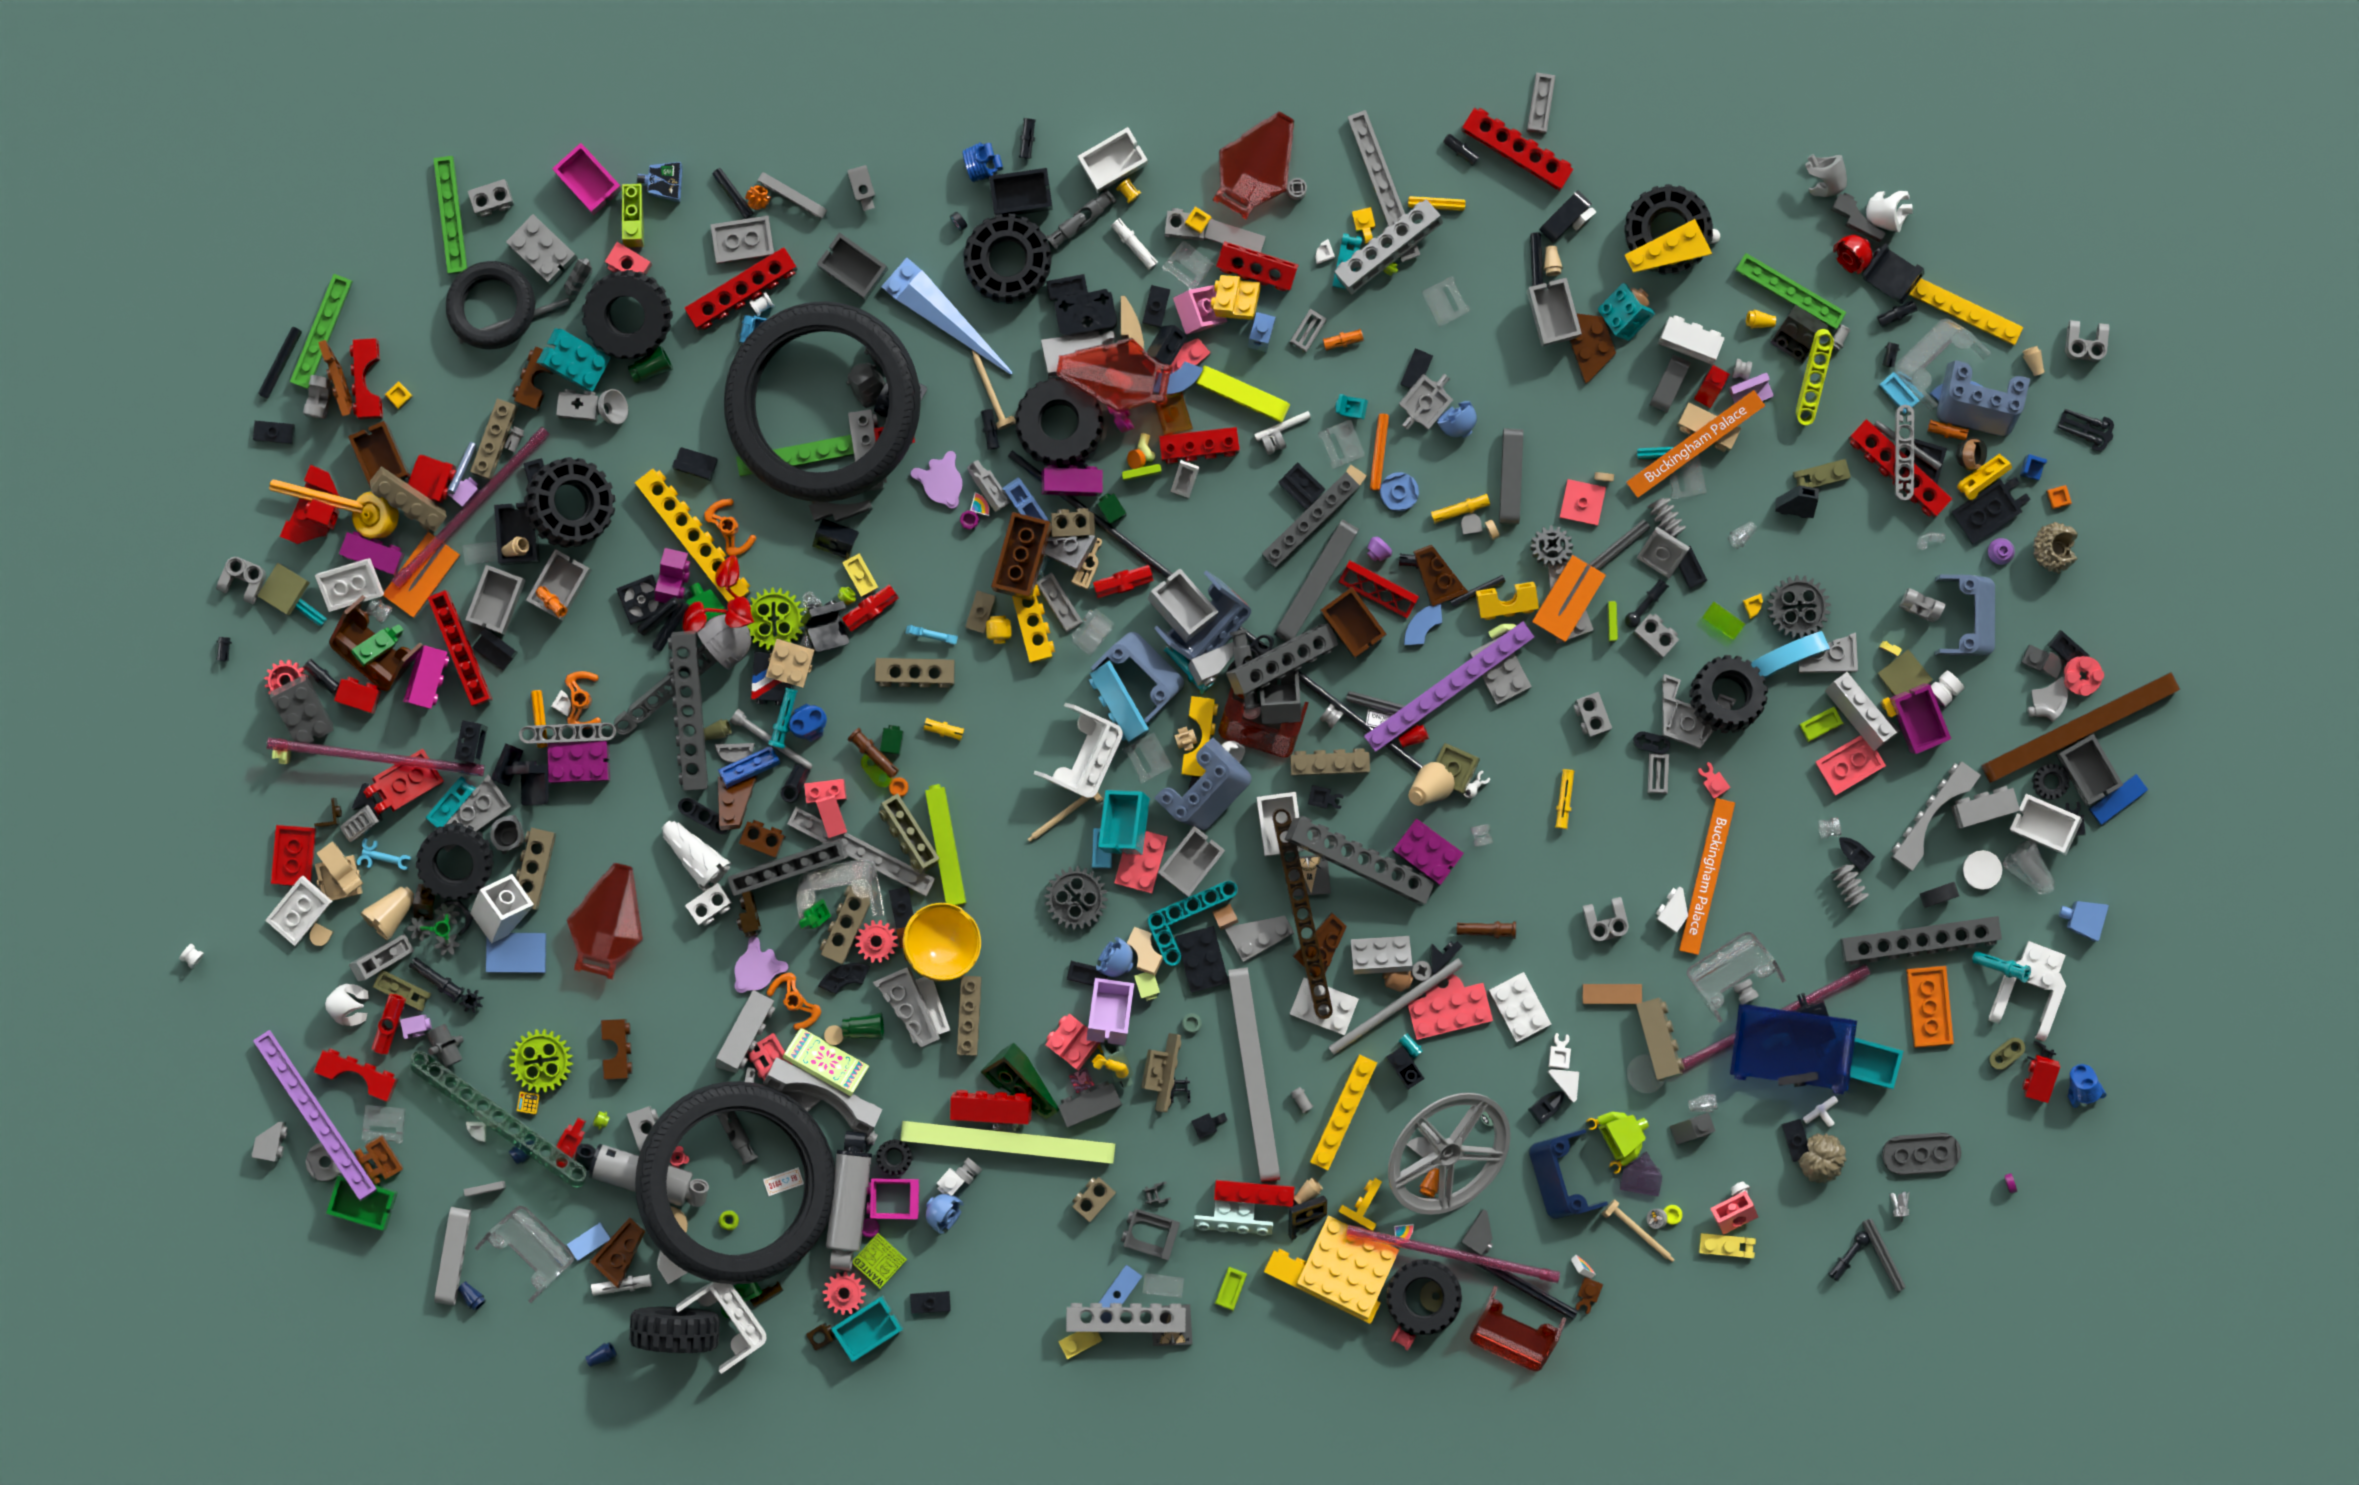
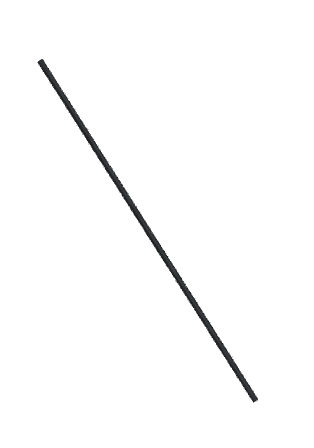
[1008,450,1423,772]

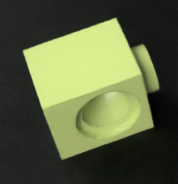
[1134,972,1160,1001]

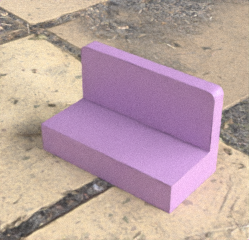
[1729,373,1773,404]

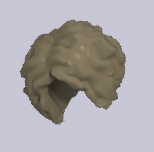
[2033,522,2078,574]
[1798,1133,1846,1184]

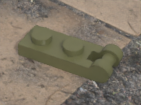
[1793,459,1851,488]
[373,970,431,1011]

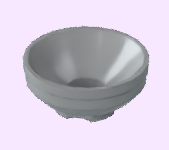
[597,389,628,425]

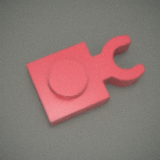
[1698,762,1730,799]

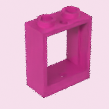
[867,1178,919,1219]

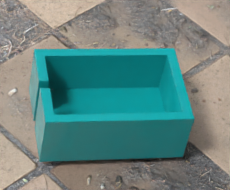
[536,328,611,392]
[1098,790,1150,855]
[1834,1035,1904,1089]
[831,1295,903,1362]

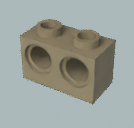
[1051,508,1095,538]
[1072,1177,1116,1222]

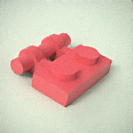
[747,1033,794,1081]

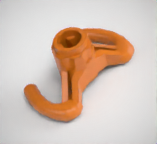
[704,499,756,556]
[565,671,601,729]
[767,972,821,1030]

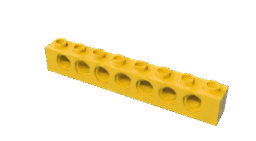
[635,469,751,603]

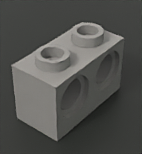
[468,179,514,217]
[1165,208,1205,241]
[1633,614,1679,658]
[1573,692,1612,737]

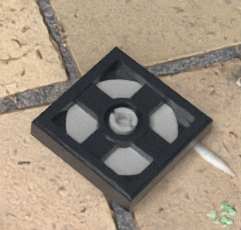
[616,574,664,625]

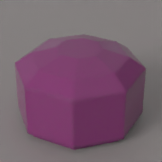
[960,510,979,530]

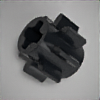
[459,989,484,1013]

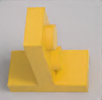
[1338,1178,1382,1231]

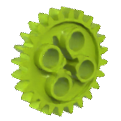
[747,587,805,651]
[509,1029,574,1093]

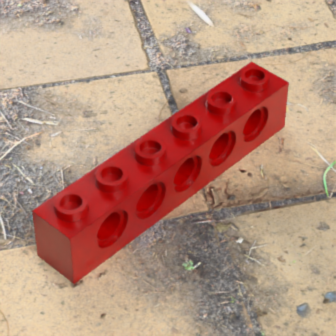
[1461,108,1573,192]
[684,247,798,330]
[1848,419,1952,518]
[427,590,493,707]

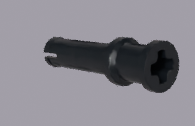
[409,957,465,1003]

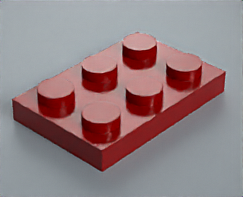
[271,825,316,886]

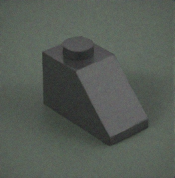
[1670,1112,1716,1145]
[1461,1209,1493,1255]

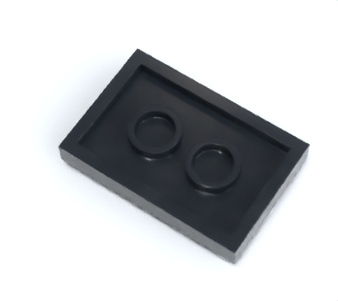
[1176,926,1229,993]

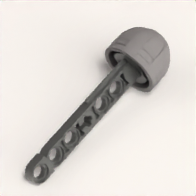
[614,615,751,735]

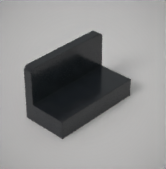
[1144,325,1188,368]
[672,447,717,481]
[812,519,859,559]
[473,627,518,670]

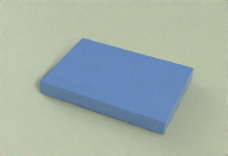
[486,933,546,973]

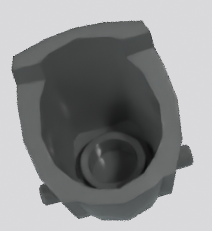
[846,363,886,408]
[490,815,525,854]

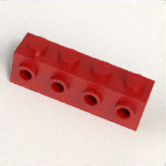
[1159,427,1240,464]
[950,1090,1032,1125]

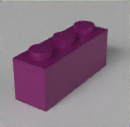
[1041,465,1103,497]
[339,531,405,576]

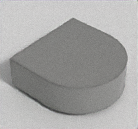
[1461,513,1482,535]

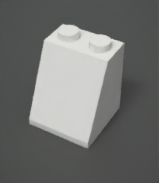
[470,874,534,944]

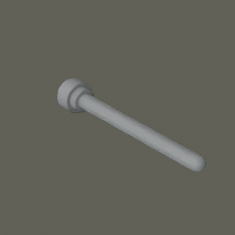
[729,709,812,770]

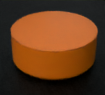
[1127,449,1146,469]
[889,777,909,797]

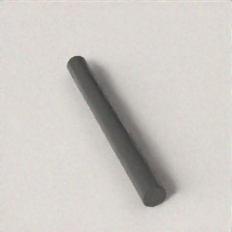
[1874,420,1942,471]

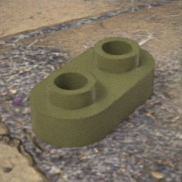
[1989,1038,2025,1069]

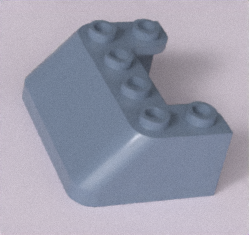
[1937,360,2030,437]
[1154,738,1252,830]

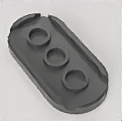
[1882,1132,1961,1175]

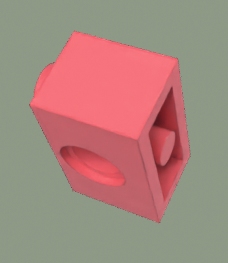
[605,242,652,274]
[804,779,847,804]
[1710,1191,1758,1235]

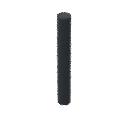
[1450,575,1506,607]

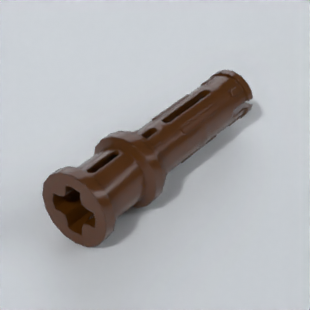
[847,728,899,779]
[1457,921,1516,939]

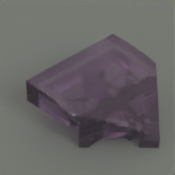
[1620,1151,1662,1196]

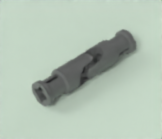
[1046,188,1117,250]
[1230,629,1261,710]
[716,1111,758,1165]

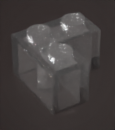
[1072,609,1115,657]

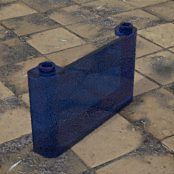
[1730,1004,1858,1095]

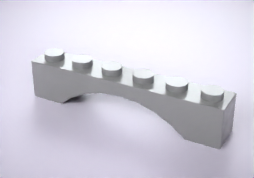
[1891,762,1981,871]
[763,1057,883,1137]

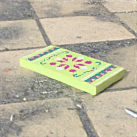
[782,1028,869,1096]

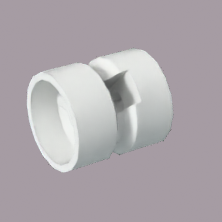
[1931,670,1964,708]

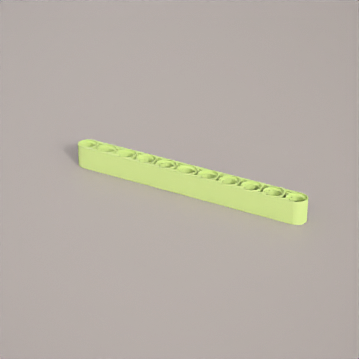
[900,1121,1116,1164]

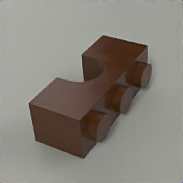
[513,346,554,411]
[601,1019,633,1079]

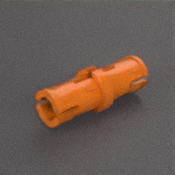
[1323,329,1364,351]
[1927,420,1969,440]
[535,586,568,618]

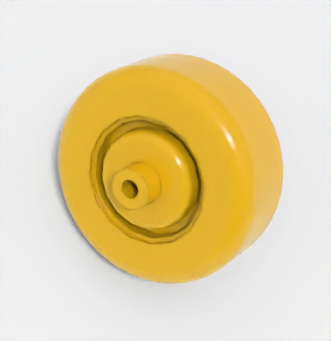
[352,491,399,539]

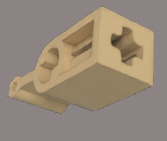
[1071,538,1102,590]
[317,841,364,895]

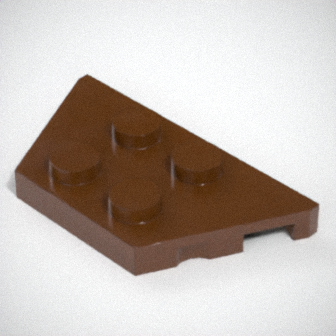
[1569,313,1616,384]

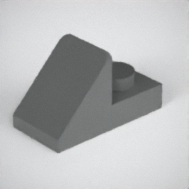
[2021,645,2065,679]

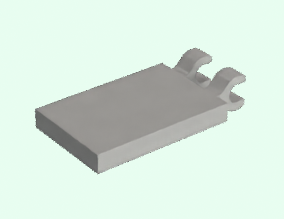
[1041,331,1118,377]

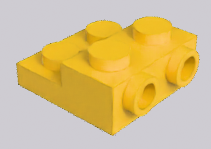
[1211,275,1261,320]

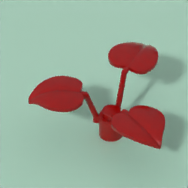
[683,555,754,633]

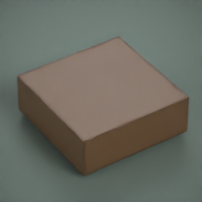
[1213,904,1238,930]

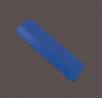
[718,746,780,788]
[2089,774,2148,825]

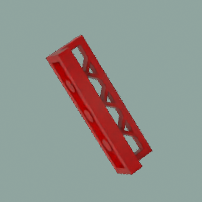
[1338,560,1419,618]

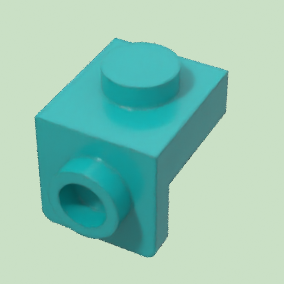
[1335,394,1368,420]

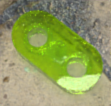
[861,754,893,788]

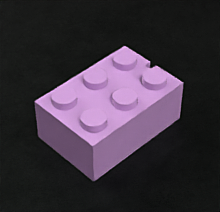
[1086,978,1134,1046]

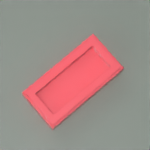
[816,795,847,838]

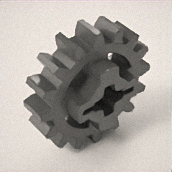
[1530,525,1573,568]

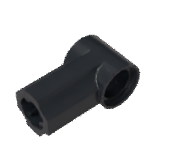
[780,764,811,803]

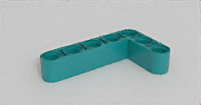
[1148,881,1238,966]

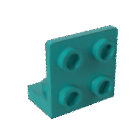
[1598,283,1655,341]

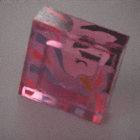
[1069,1068,1094,1093]

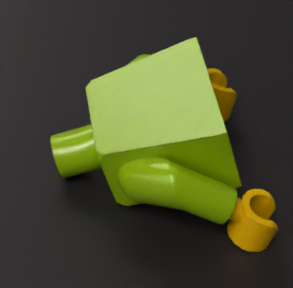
[1586,1112,1649,1174]

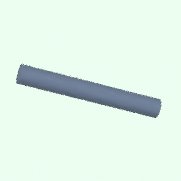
[448,442,477,494]

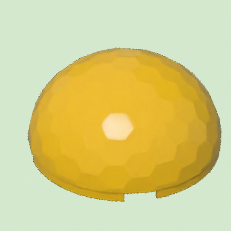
[902,903,981,981]

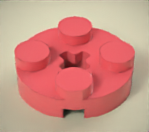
[2064,656,2104,696]

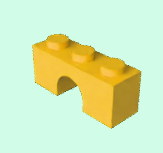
[1476,582,1539,620]

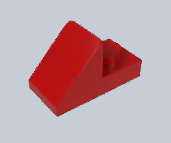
[1694,365,1730,408]

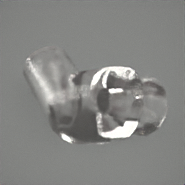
[992,1122,1022,1133]

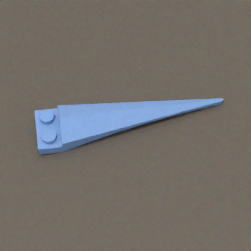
[881,258,1012,374]

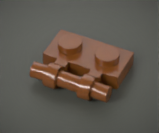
[354,1135,403,1185]

